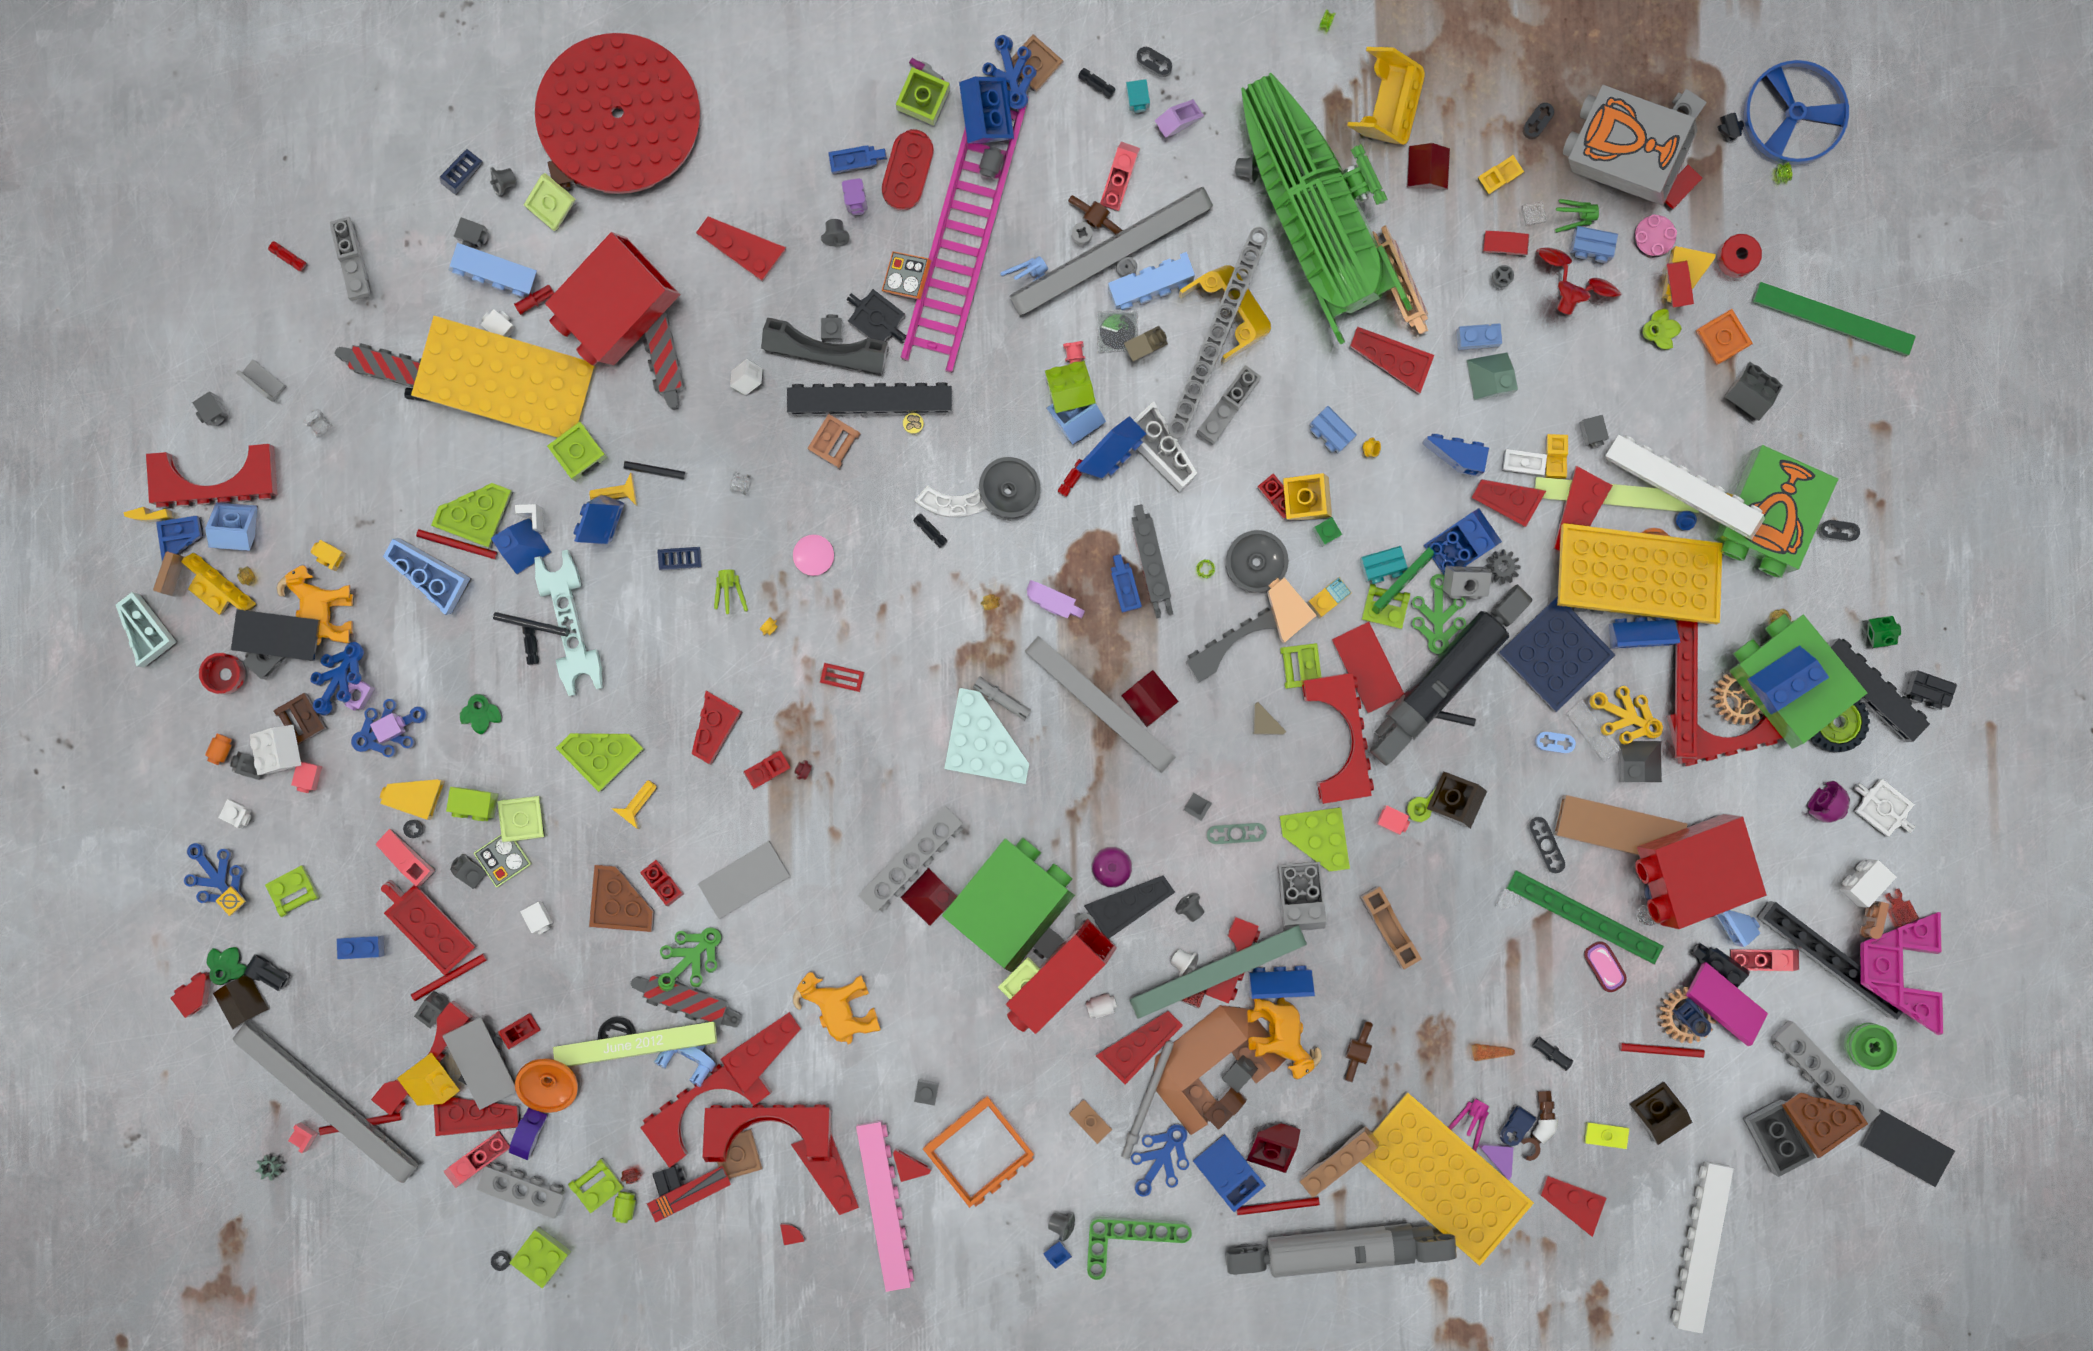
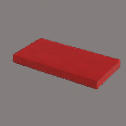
[1332,622,1404,714]

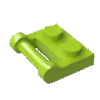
[1361,584,1410,629]
[1280,643,1321,689]
[265,865,319,917]
[568,1158,624,1214]

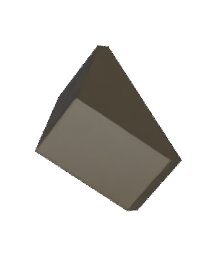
[1253,702,1286,735]

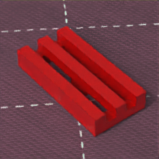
[820,663,865,692]

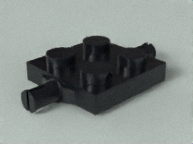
[846,289,907,342]

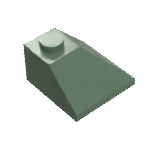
[1466,352,1518,400]

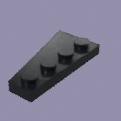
[1084,875,1175,939]

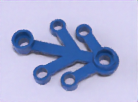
[982,35,1037,110]
[310,642,364,715]
[351,699,427,757]
[184,843,244,909]
[1131,1124,1189,1197]

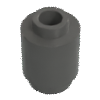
[979,146,1004,179]

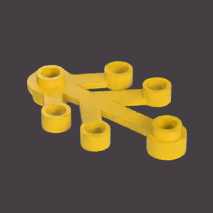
[1589,686,1663,745]

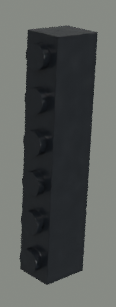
[1829,638,1930,742]

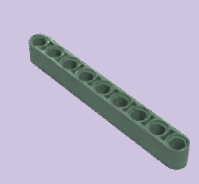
[1129,925,1307,1019]

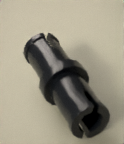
[1532,1036,1573,1071]

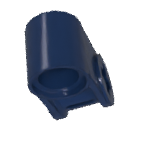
[1672,997,1711,1037]
[1500,1105,1536,1146]

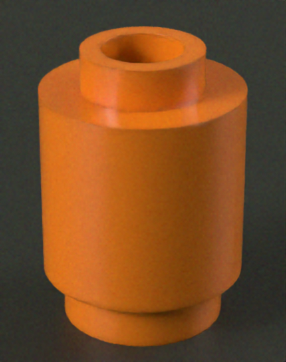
[205,733,232,765]

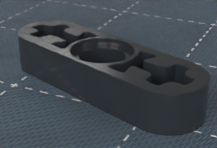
[1528,817,1565,873]

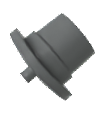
[1235,154,1260,183]
[490,167,516,196]
[821,219,850,247]
[1175,893,1205,922]
[1048,1213,1075,1241]

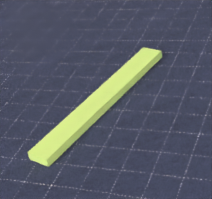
[1534,477,1699,513]

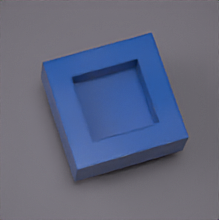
[1043,1242,1072,1269]

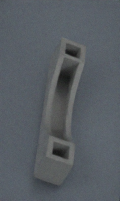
[761,317,888,374]
[1185,607,1277,683]

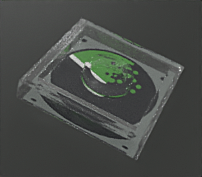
[1097,310,1138,353]

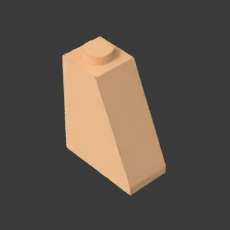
[1267,577,1317,643]

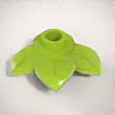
[1643,309,1682,349]

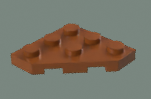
[589,865,654,932]
[1782,1093,1868,1158]

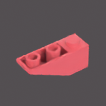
[1100,142,1140,211]
[376,829,435,886]
[1731,949,1799,971]
[443,1131,510,1188]

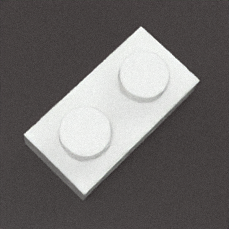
[1502,449,1547,476]

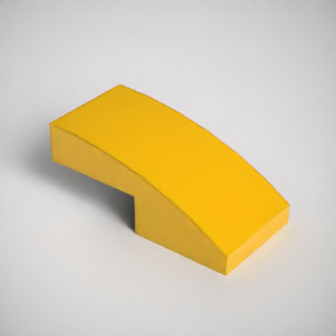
[1478,155,1525,194]
[1545,434,1568,479]
[123,507,173,522]

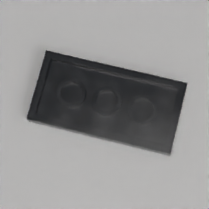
[231,609,320,661]
[1861,1109,1955,1187]

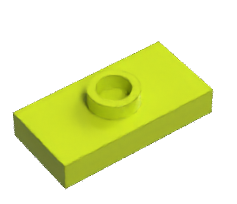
[1584,1122,1629,1149]

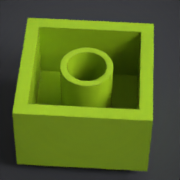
[896,67,950,126]
[1045,361,1096,413]
[446,787,499,821]
[510,1227,572,1289]

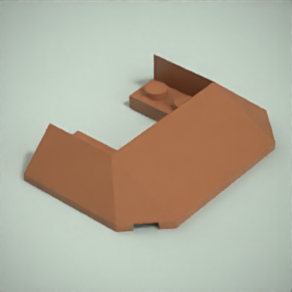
[1154,1005,1286,1135]

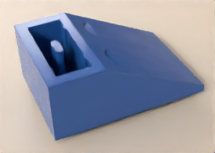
[1422,434,1489,477]
[573,495,625,544]
[1424,508,1502,575]
[1193,1134,1266,1212]

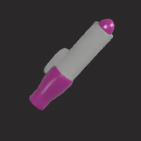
[909,57,944,80]

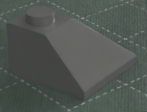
[1619,741,1662,782]

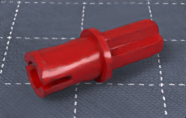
[514,285,554,315]

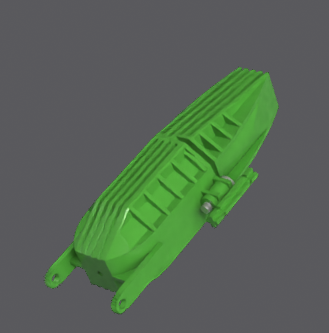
[1241,73,1413,345]

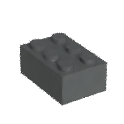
[1744,1099,1816,1177]

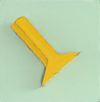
[589,473,638,507]
[611,780,657,829]

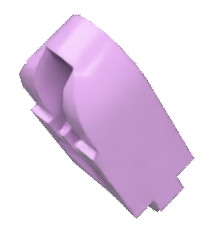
[1026,580,1085,619]

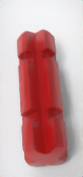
[268,241,306,271]
[1058,459,1083,497]

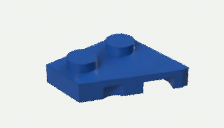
[156,516,202,561]

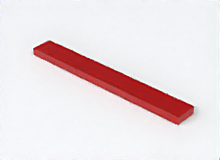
[1675,620,1698,759]

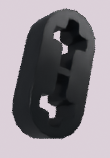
[1136,47,1172,77]
[1523,103,1554,139]
[1819,520,1860,542]

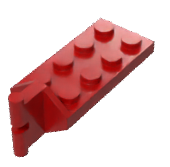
[381,880,475,976]

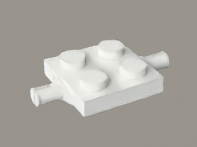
[1854,779,1915,837]

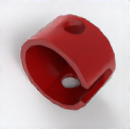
[1717,234,1762,278]
[199,653,246,694]

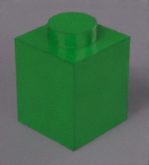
[1312,517,1343,547]

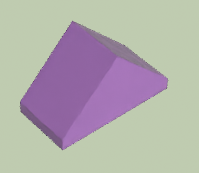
[1478,1143,1514,1180]

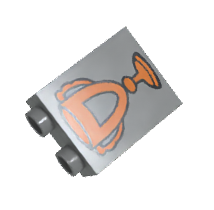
[1563,84,1697,205]

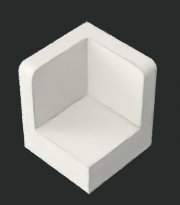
[730,359,763,395]

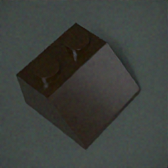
[1427,771,1487,829]
[1630,1082,1693,1145]

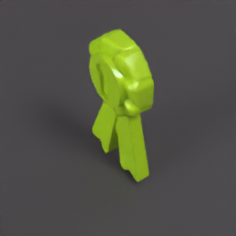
[1406,786,1437,822]

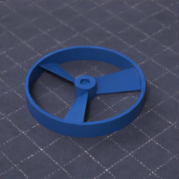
[1743,60,1849,165]

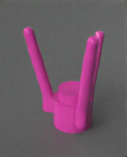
[1448,1099,1489,1152]

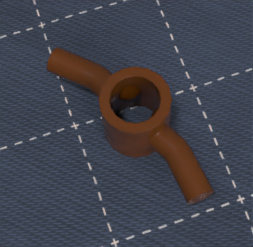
[1068,195,1123,235]
[1345,1021,1373,1083]

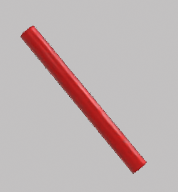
[416,529,498,560]
[411,953,487,1001]
[1620,1043,1705,1058]
[319,1112,402,1136]
[1236,1197,1320,1216]

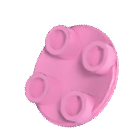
[1635,214,1677,256]
[793,535,834,576]

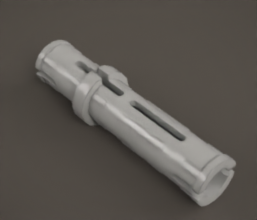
[973,676,1032,721]

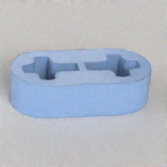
[1535,732,1576,753]

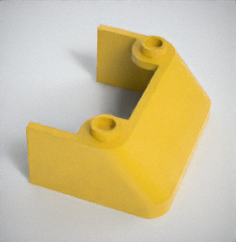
[1347,47,1425,145]
[1179,265,1271,364]

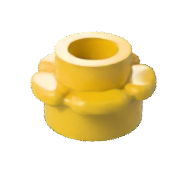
[1363,437,1381,457]
[760,617,778,636]

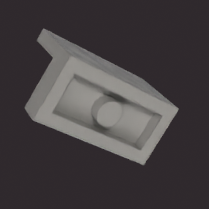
[236,359,286,402]

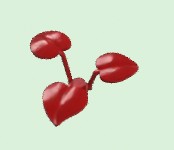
[1536,247,1622,315]

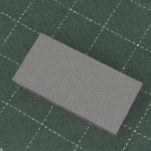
[698,841,790,919]
[443,1016,516,1110]

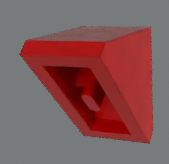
[498,1013,541,1049]
[893,1148,932,1182]

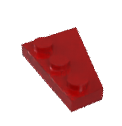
[1471,479,1546,527]
[692,691,742,765]
[1540,1175,1607,1237]

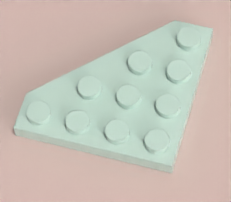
[944,688,1029,784]

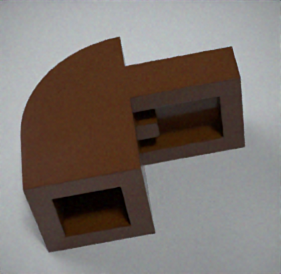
[1203,1086,1247,1130]

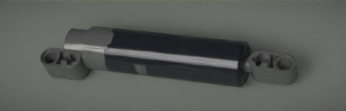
[1370,584,1533,766]

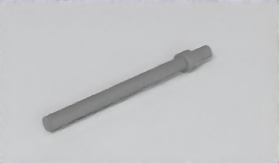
[1121,1041,1174,1159]

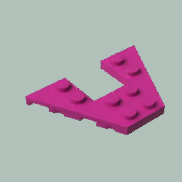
[1860,912,1943,1035]

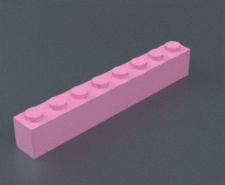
[856,1120,914,1292]

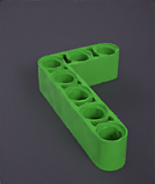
[1087,1216,1192,1280]

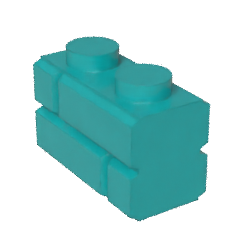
[1360,546,1408,584]

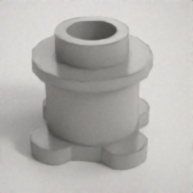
[1074,913,1095,931]

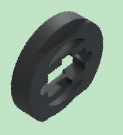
[598,1017,636,1040]

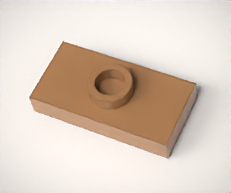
[1069,1099,1112,1144]

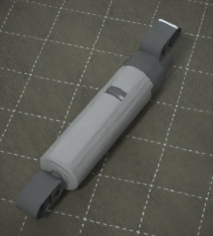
[1225,1223,1457,1278]

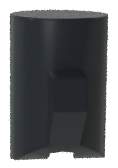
[1717,113,1744,141]

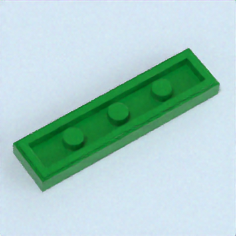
[1372,547,1434,615]

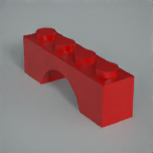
[1204,916,1261,1004]

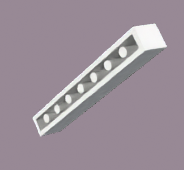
[1606,435,1765,540]
[1672,1161,1734,1334]

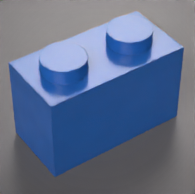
[336,935,384,959]

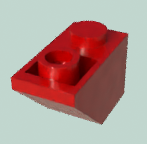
[170,972,211,1018]

